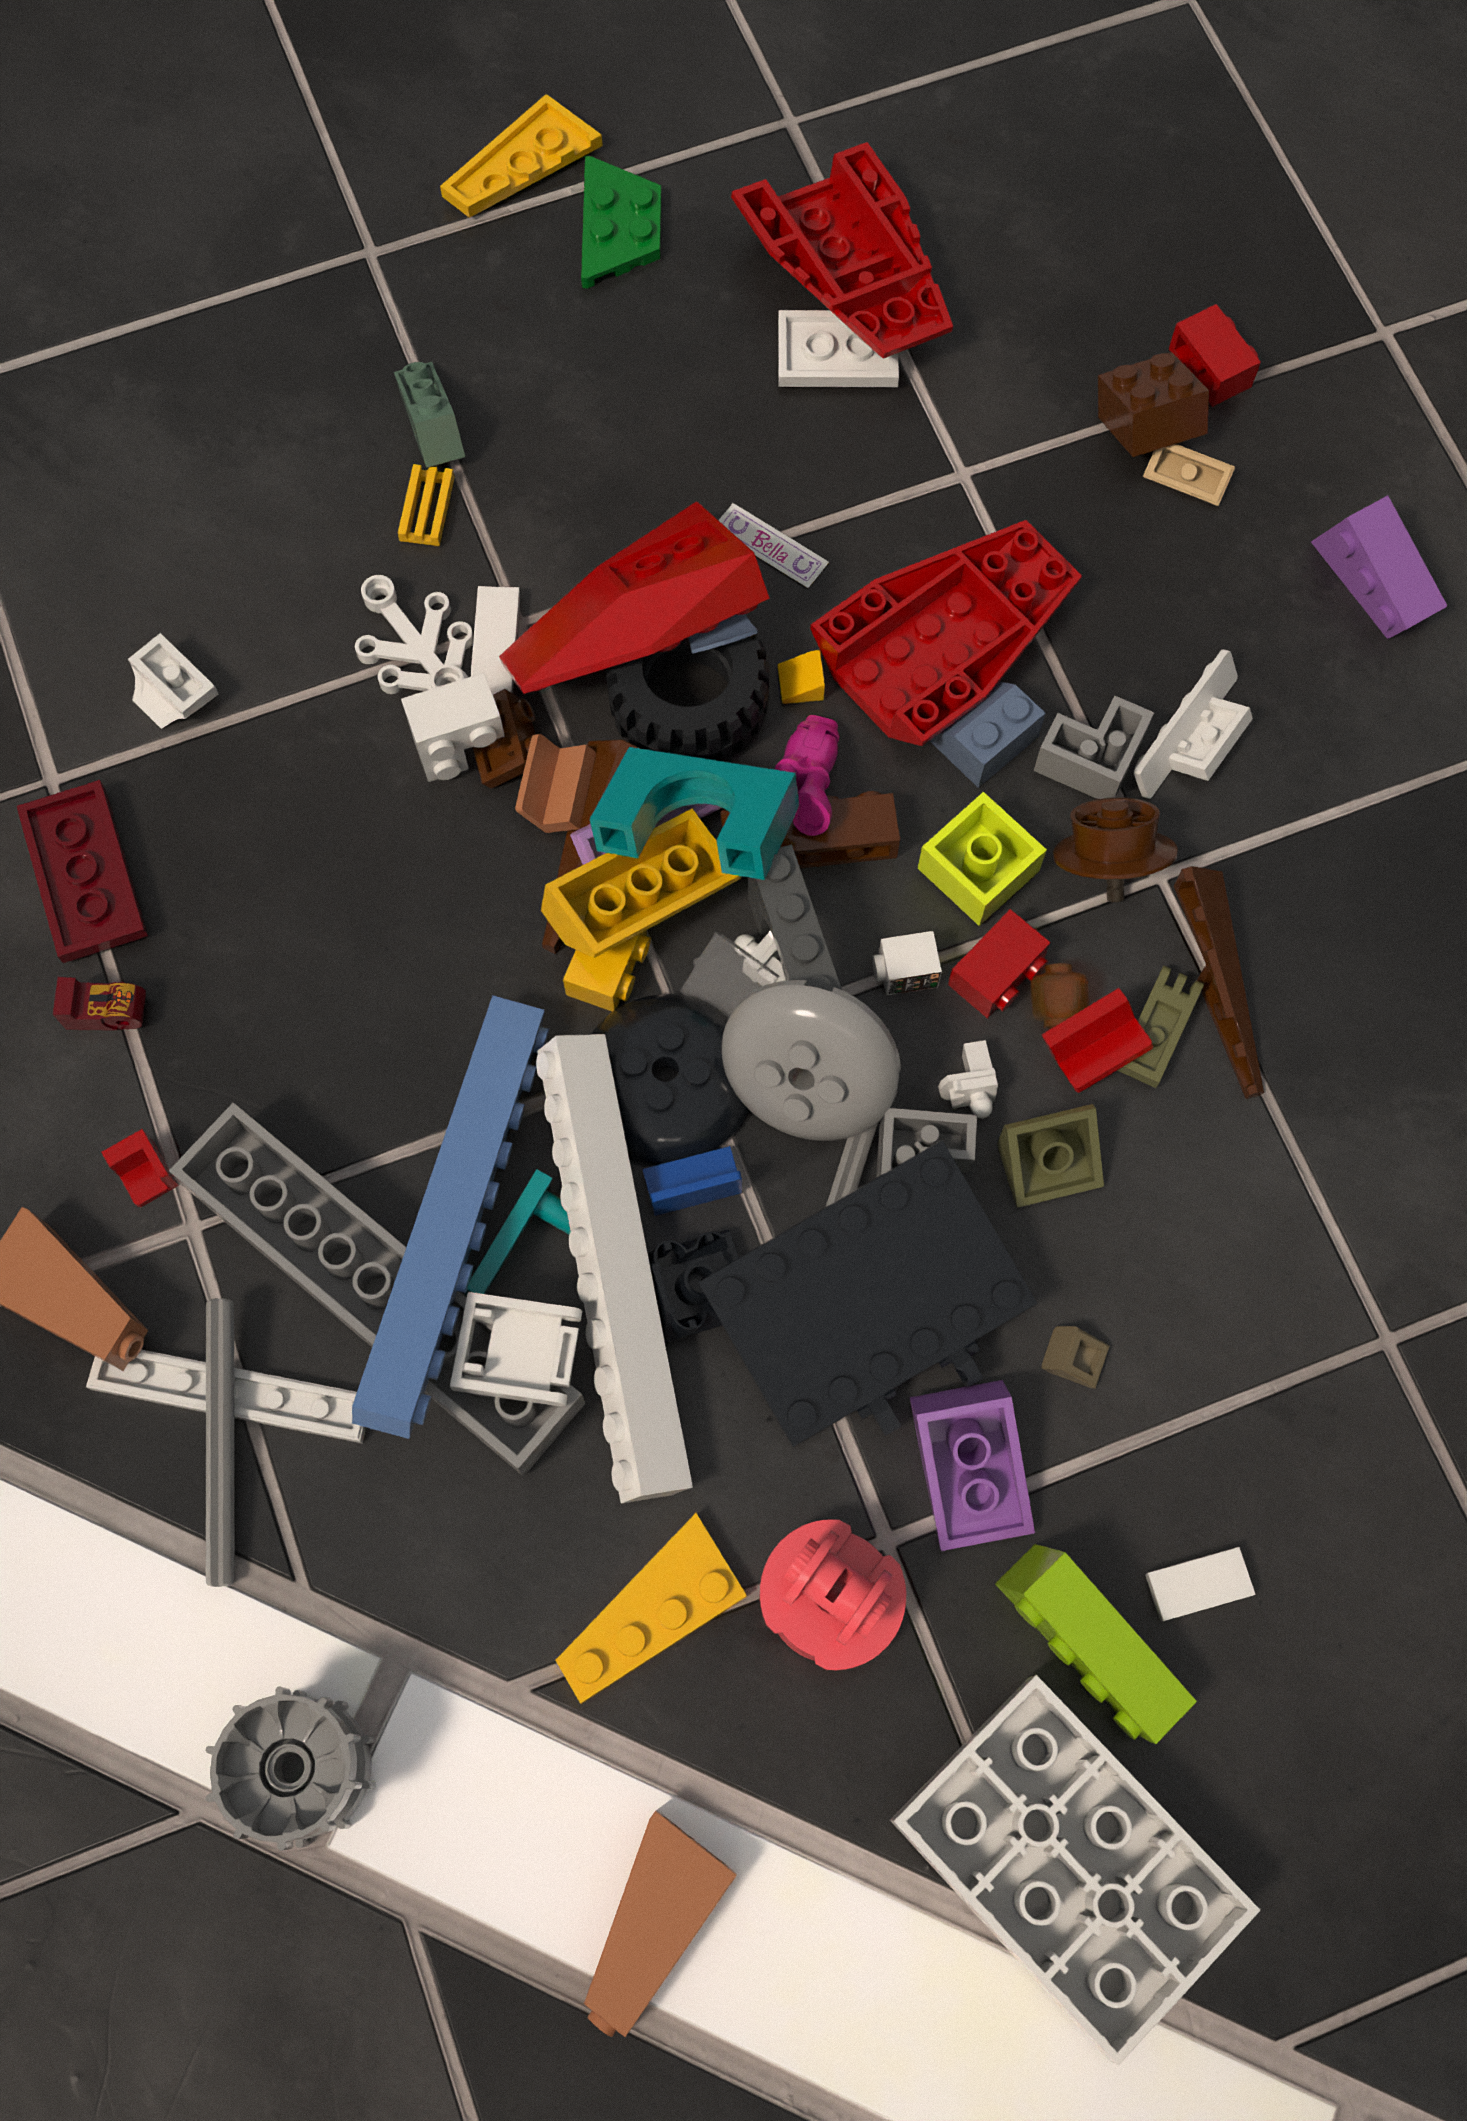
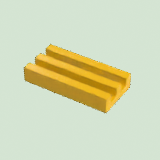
[398,464,455,546]

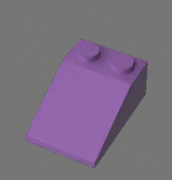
[910,1380,1035,1551]

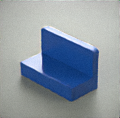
[643,1146,742,1216]

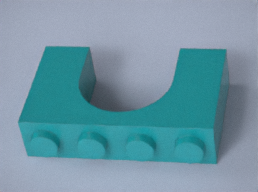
[590,747,799,880]

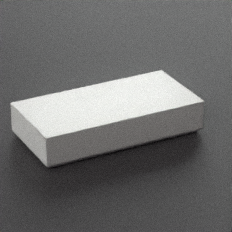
[1145,1547,1256,1622]

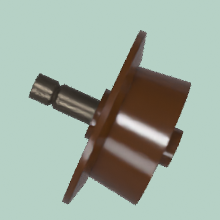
[1053,798,1178,902]

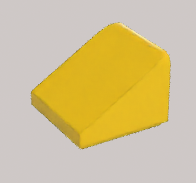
[777,650,825,704]

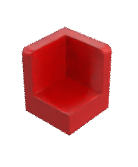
[101,1129,179,1207]

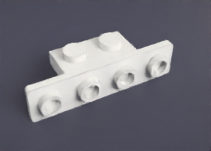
[1134,649,1253,799]

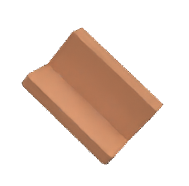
[515,734,597,833]

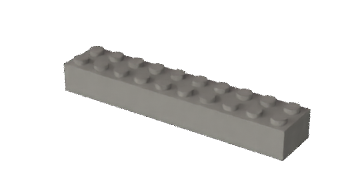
[169,1103,585,1477]

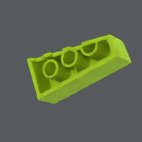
[995,1544,1197,1744]

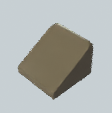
[1041,1326,1110,1389]

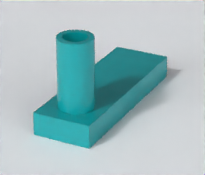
[464,1169,571,1296]

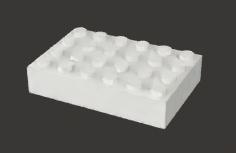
[890,1675,1260,2067]

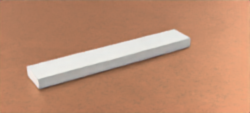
[86,1350,366,1443]

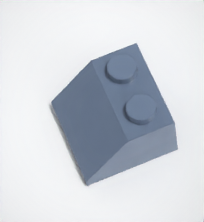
[930,682,1046,788]

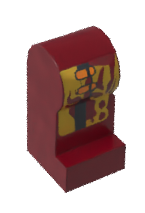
[53,977,146,1031]

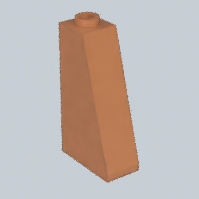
[0,1207,148,1371]
[584,1810,737,2037]

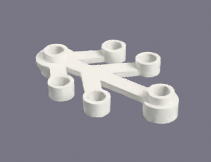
[355,575,474,694]

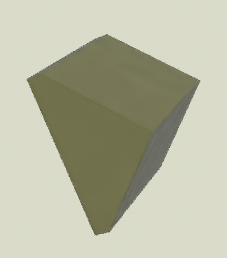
[997,1104,1104,1208]

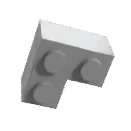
[1034,696,1154,799]
[876,1108,977,1178]

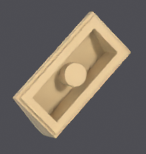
[1143,444,1235,506]

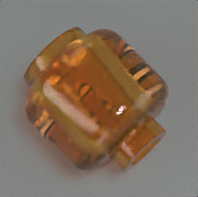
[1031,963,1089,1029]

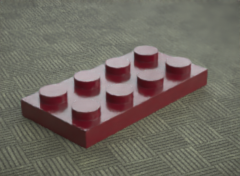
[16,780,148,963]

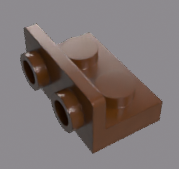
[473,689,536,789]

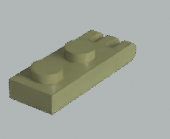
[1117,965,1204,1088]

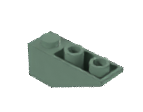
[394,362,465,468]

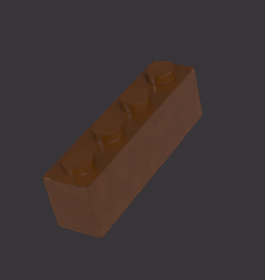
[721,791,900,868]

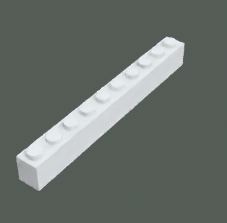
[536,1034,693,1503]

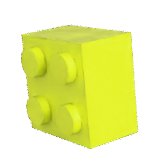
[918,792,1047,926]

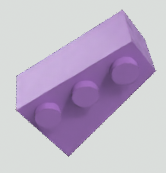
[1311,495,1447,639]

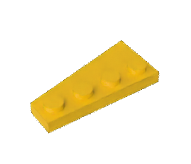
[440,94,603,218]
[555,1513,747,1704]

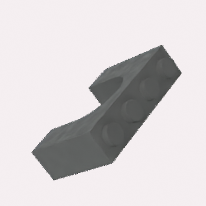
[748,844,842,992]

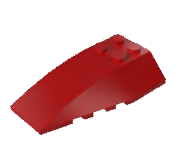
[731,142,953,359]

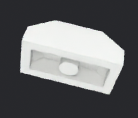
[128,633,218,729]

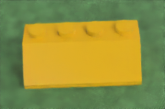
[541,809,741,958]

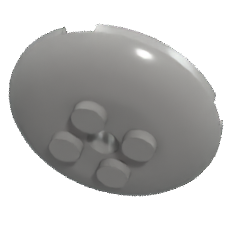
[722,980,901,1141]

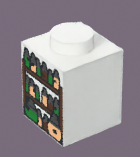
[872,931,942,995]

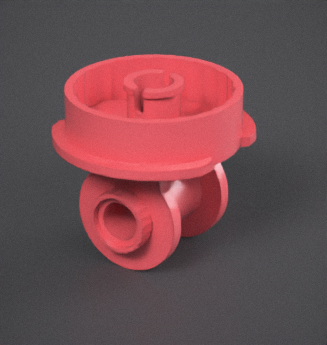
[759,1519,906,1671]

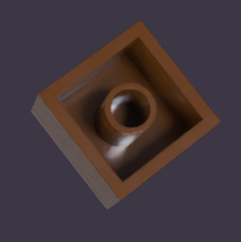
[1098,352,1209,457]

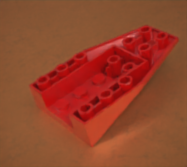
[499,501,770,694]

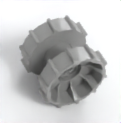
[205,1686,376,1851]

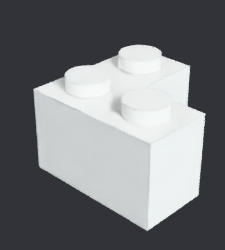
[401,672,504,782]

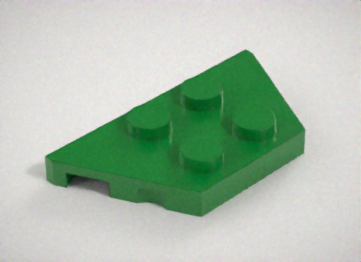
[581,156,662,289]

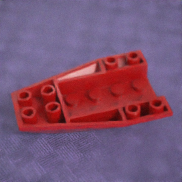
[810,520,1082,746]

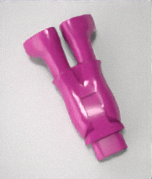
[775,715,840,836]

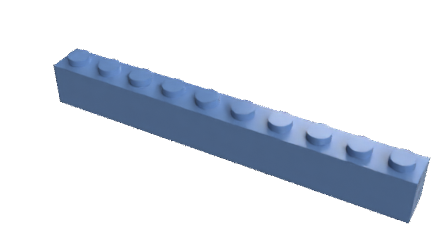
[352,995,549,1439]

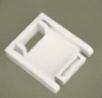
[450,1292,582,1407]

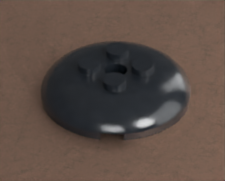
[591,994,749,1164]

